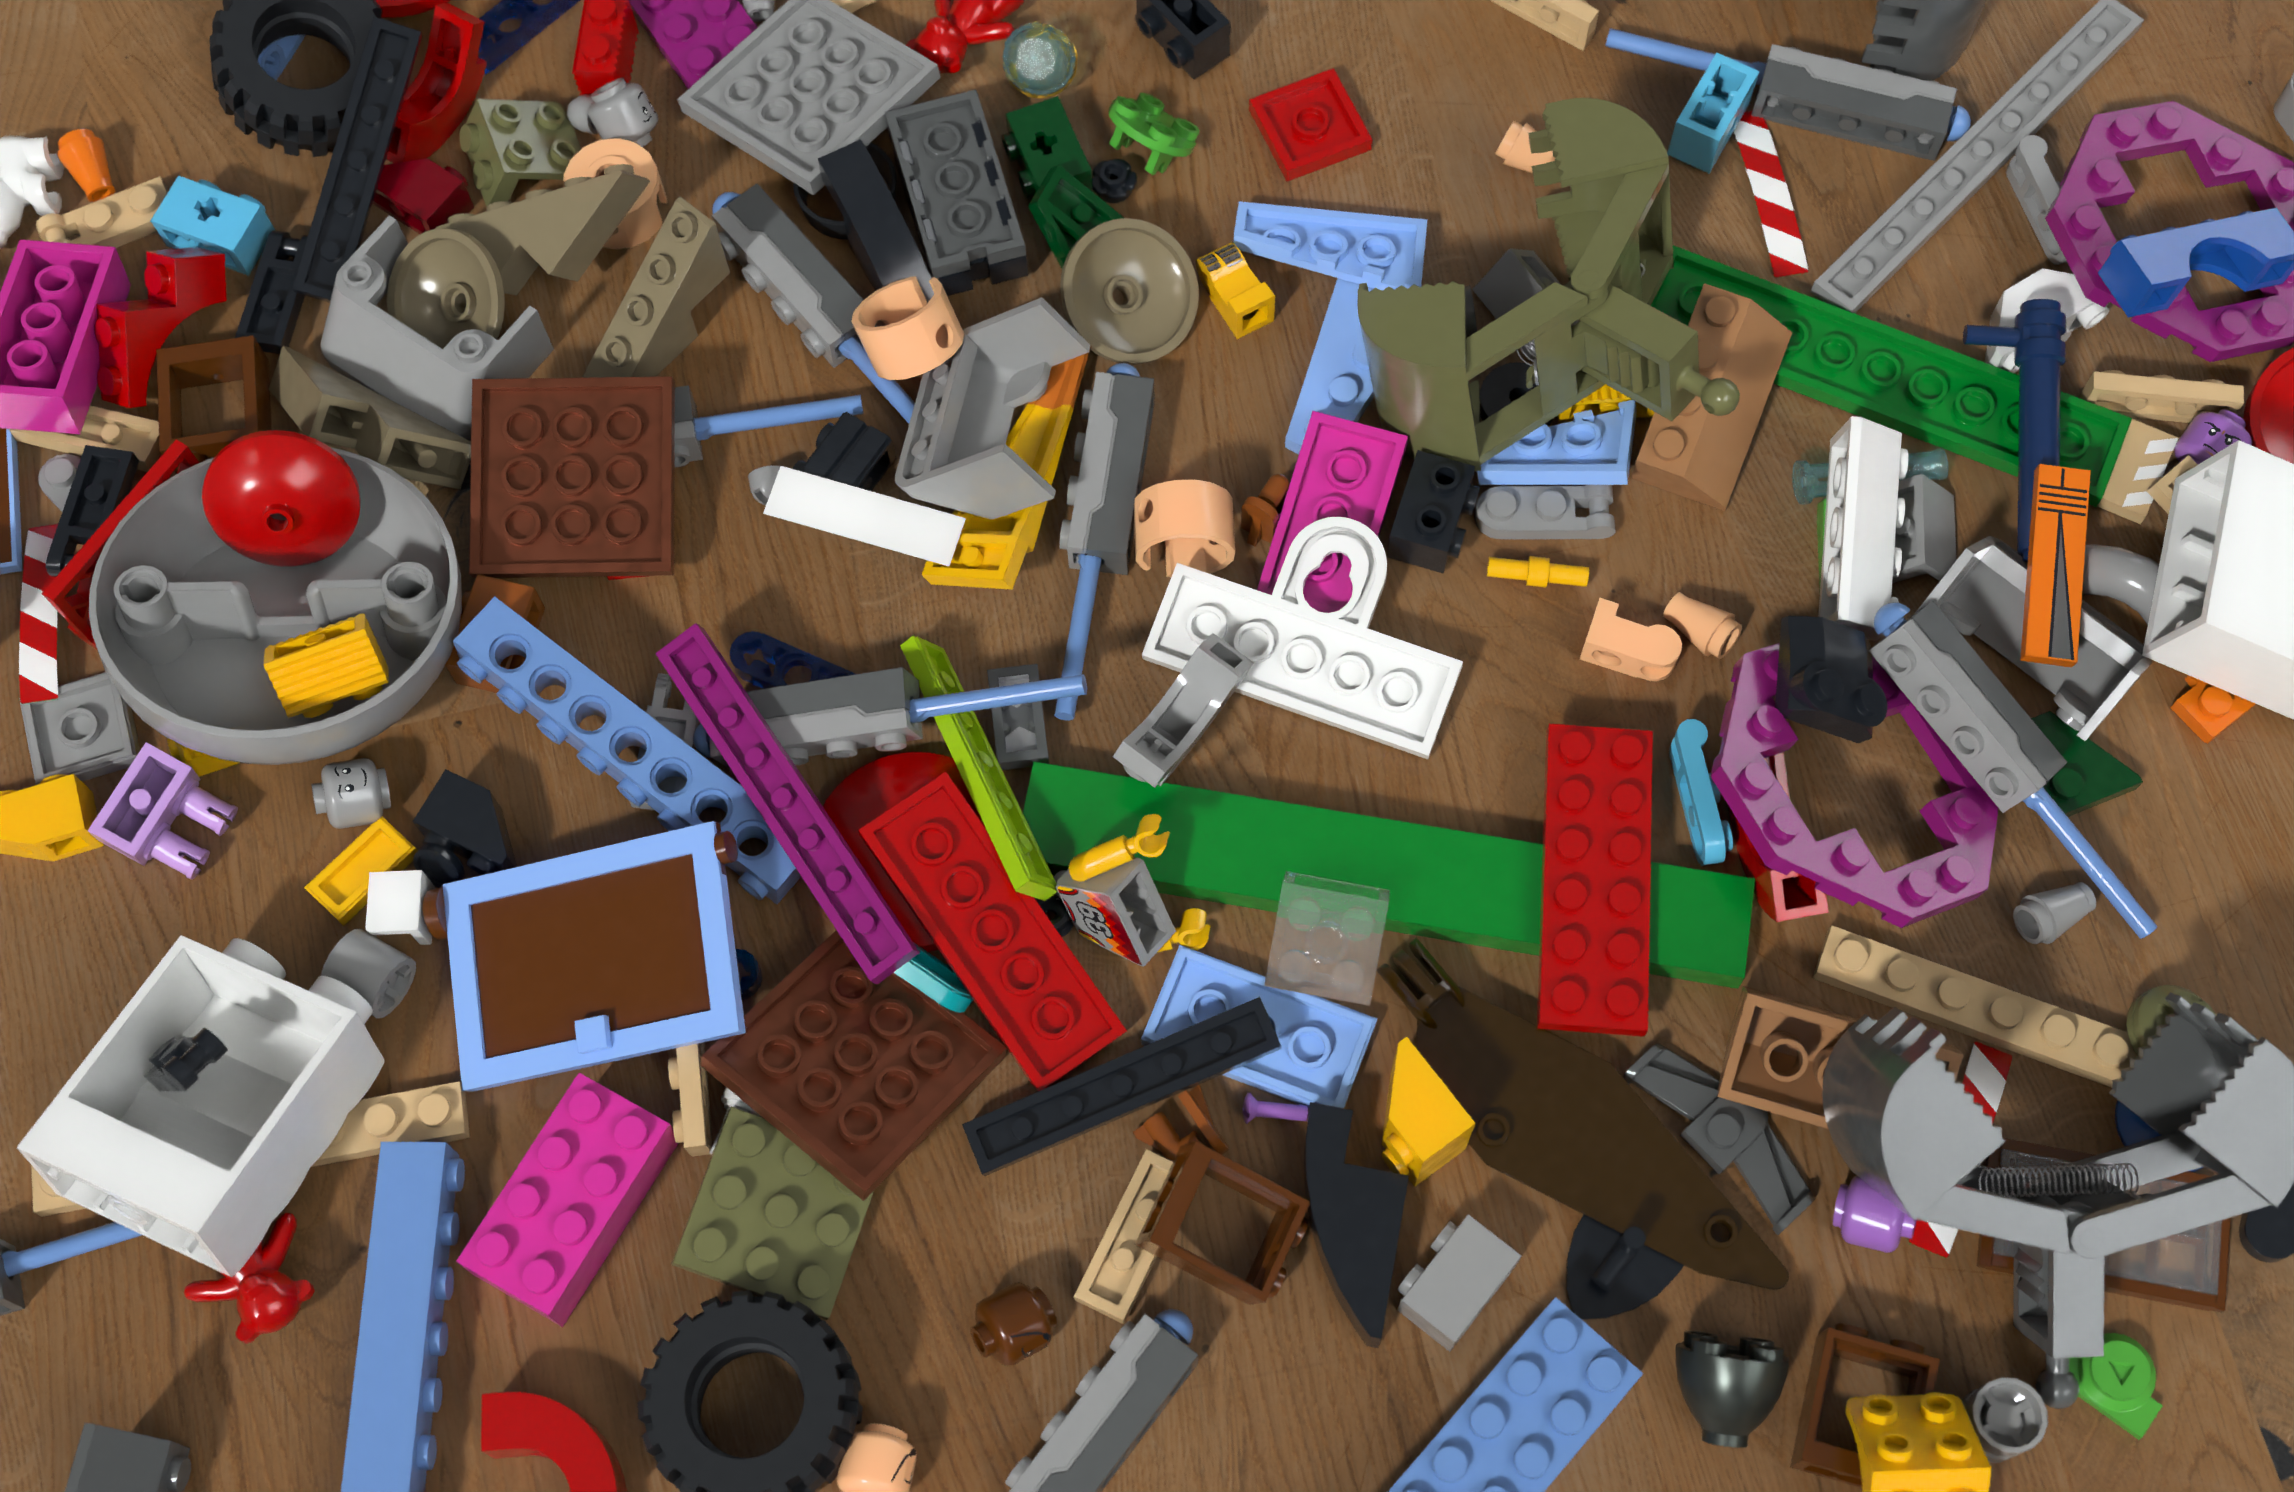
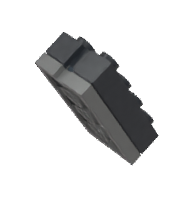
[885,89,1028,296]

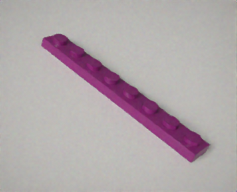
[655,623,920,984]

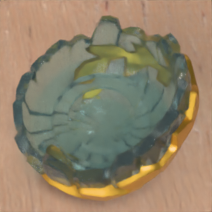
[1002,22,1078,99]

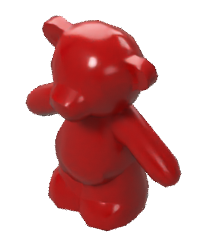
[906,0,1024,74]
[184,1213,315,1344]

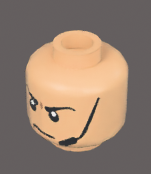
[837,1424,917,1492]

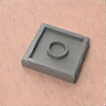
[19,672,140,785]

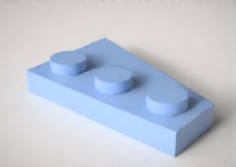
[1477,399,1637,485]

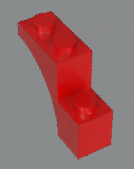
[95,247,227,408]

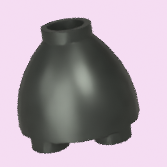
[1676,1331,1789,1448]

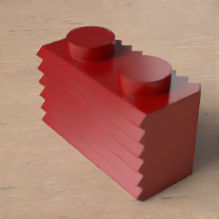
[572,0,639,95]

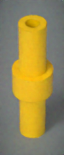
[1487,556,1589,588]

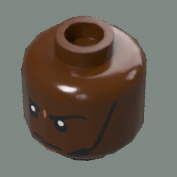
[970,1282,1057,1366]

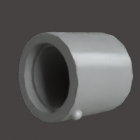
[321,929,416,1019]

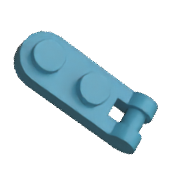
[1669,719,1733,866]

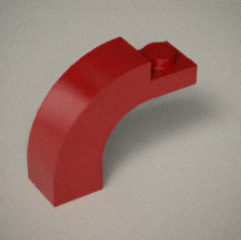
[386,2,487,163]
[1728,752,1829,922]
[481,1392,627,1492]

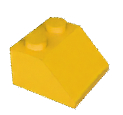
[1381,1037,1476,1187]

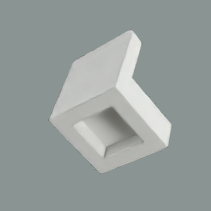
[366,870,435,945]

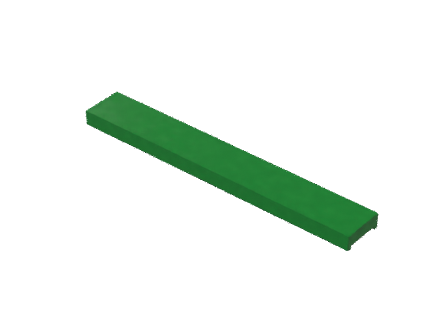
[1023,761,1755,989]

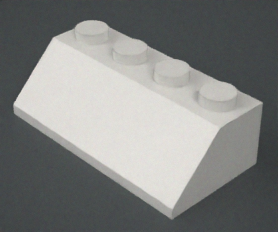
[1818,416,1908,640]

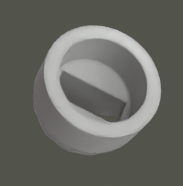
[567,95,599,134]
[748,466,780,506]

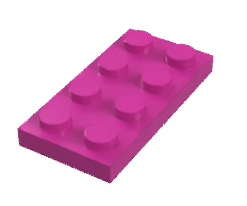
[1257,411,1408,613]

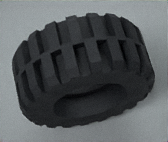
[210,0,388,157]
[638,1290,863,1492]

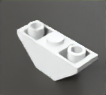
[1985,268,2110,373]

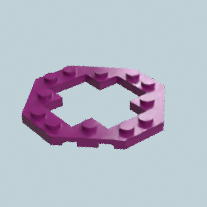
[2045,101,2294,362]
[1711,643,1999,928]

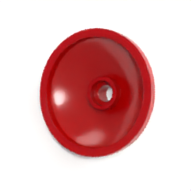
[202,430,361,567]

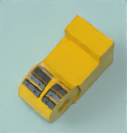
[1195,243,1275,339]

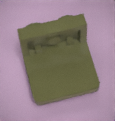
[459,99,581,206]

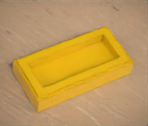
[304,816,418,926]

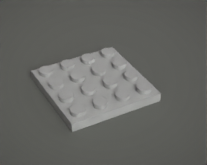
[678,0,941,195]

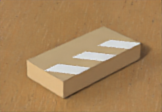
[2097,419,2178,524]

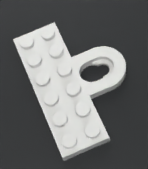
[1142,517,1463,759]

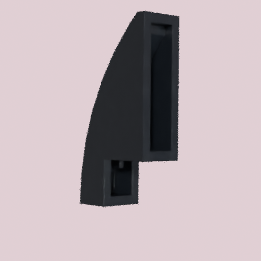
[818,139,934,302]
[1304,1102,1409,1348]

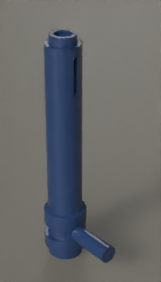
[1963,299,2066,563]

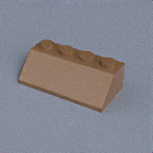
[1631,283,1792,511]
[1717,986,1963,1129]

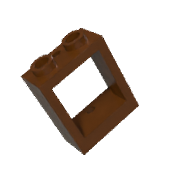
[156,335,272,474]
[1135,1141,1310,1305]
[1790,1324,1940,1488]

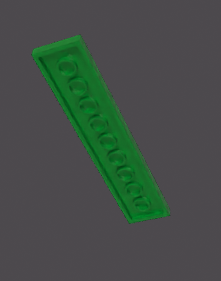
[1651,245,2132,507]

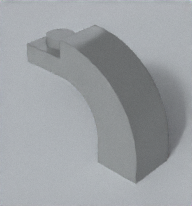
[1112,633,1254,788]

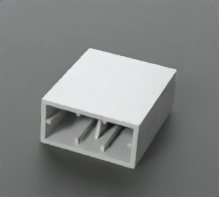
[2142,440,2294,720]

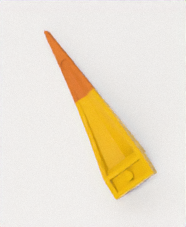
[921,349,1090,590]

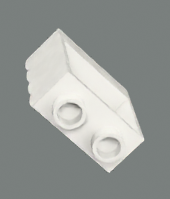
[17,935,385,1277]

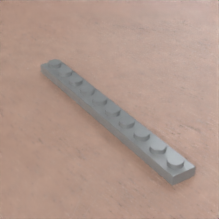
[1811,0,2144,313]

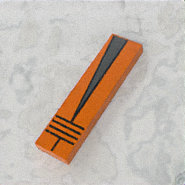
[2020,464,2091,668]

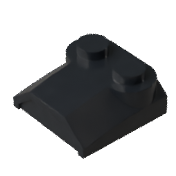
[1775,616,1887,744]

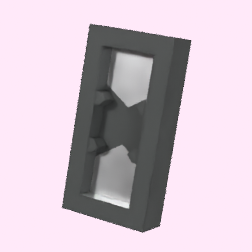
[987,664,1049,770]

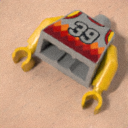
[1054,814,1210,967]

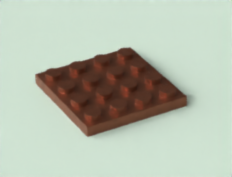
[469,376,675,578]
[701,930,1007,1201]

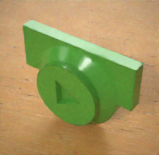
[2069,1333,2163,1440]

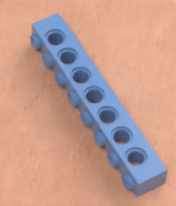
[453,596,801,905]

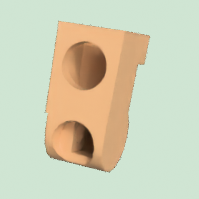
[1580,598,1682,681]

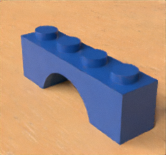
[2098,208,2294,318]

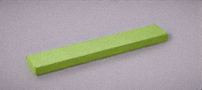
[900,635,1058,901]

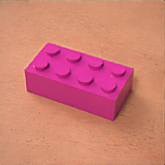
[0,239,131,434]
[456,1073,678,1327]

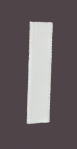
[763,466,966,567]

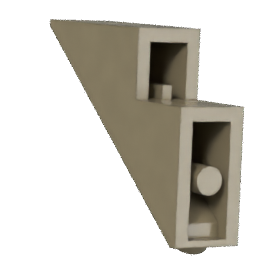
[435,164,650,296]
[582,196,730,378]
[269,346,471,489]

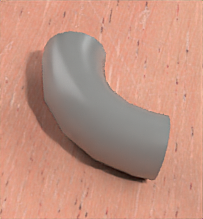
[2082,544,2159,625]

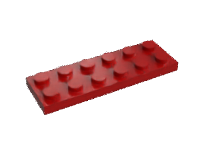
[1537,724,1653,1037]
[858,771,1127,1092]

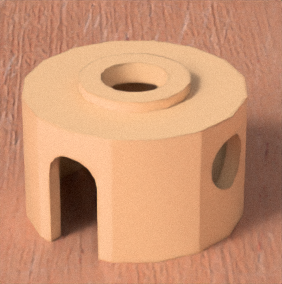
[564,138,667,250]
[851,276,964,380]
[1134,480,1235,577]

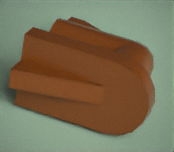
[1241,474,1290,547]
[1133,1085,1229,1162]

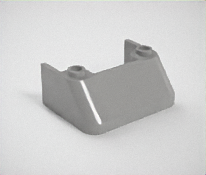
[321,215,554,441]
[895,297,1090,519]
[1915,536,2154,741]

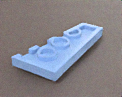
[1233,201,1427,290]
[1285,278,1374,454]

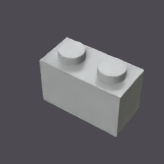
[1397,1214,1522,1352]

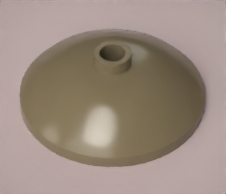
[1060,218,1199,364]
[387,228,505,349]

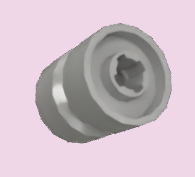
[1961,1378,2048,1463]

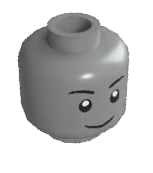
[588,78,658,147]
[311,758,391,829]

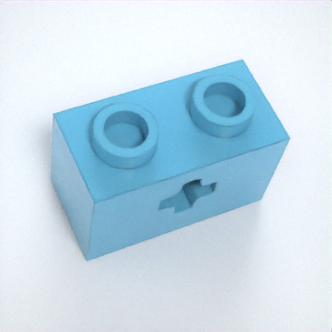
[1667,53,1760,173]
[150,175,276,276]

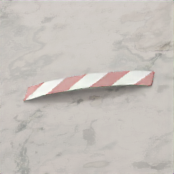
[1734,111,1809,277]
[19,524,58,704]
[1909,1042,2013,1258]

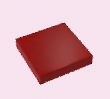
[1249,68,1373,182]

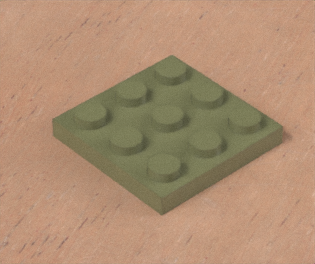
[671,1106,874,1320]

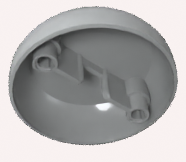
[89,448,462,765]

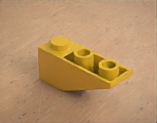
[0,774,104,862]

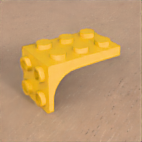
[1846,1392,1991,1492]

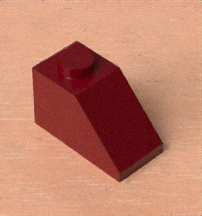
[373,158,474,234]

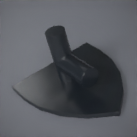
[1566,1214,1684,1320]

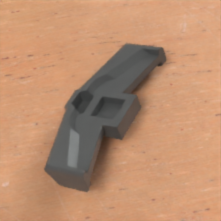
[1623,1043,1816,1235]

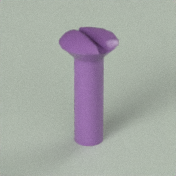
[1243,1092,1308,1124]

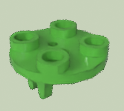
[1109,93,1200,175]

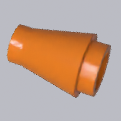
[57,129,115,202]

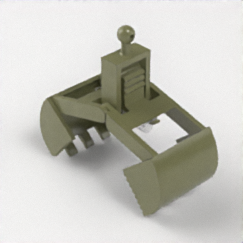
[1357,98,1740,471]

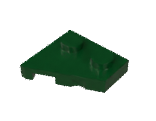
[1028,165,1124,269]
[2031,711,2143,817]

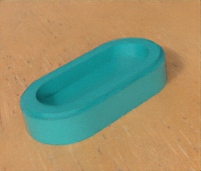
[894,942,973,1013]

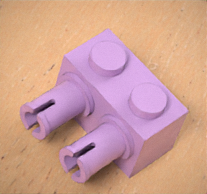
[88,742,238,880]

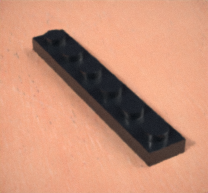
[292,17,422,303]
[962,997,1282,1176]

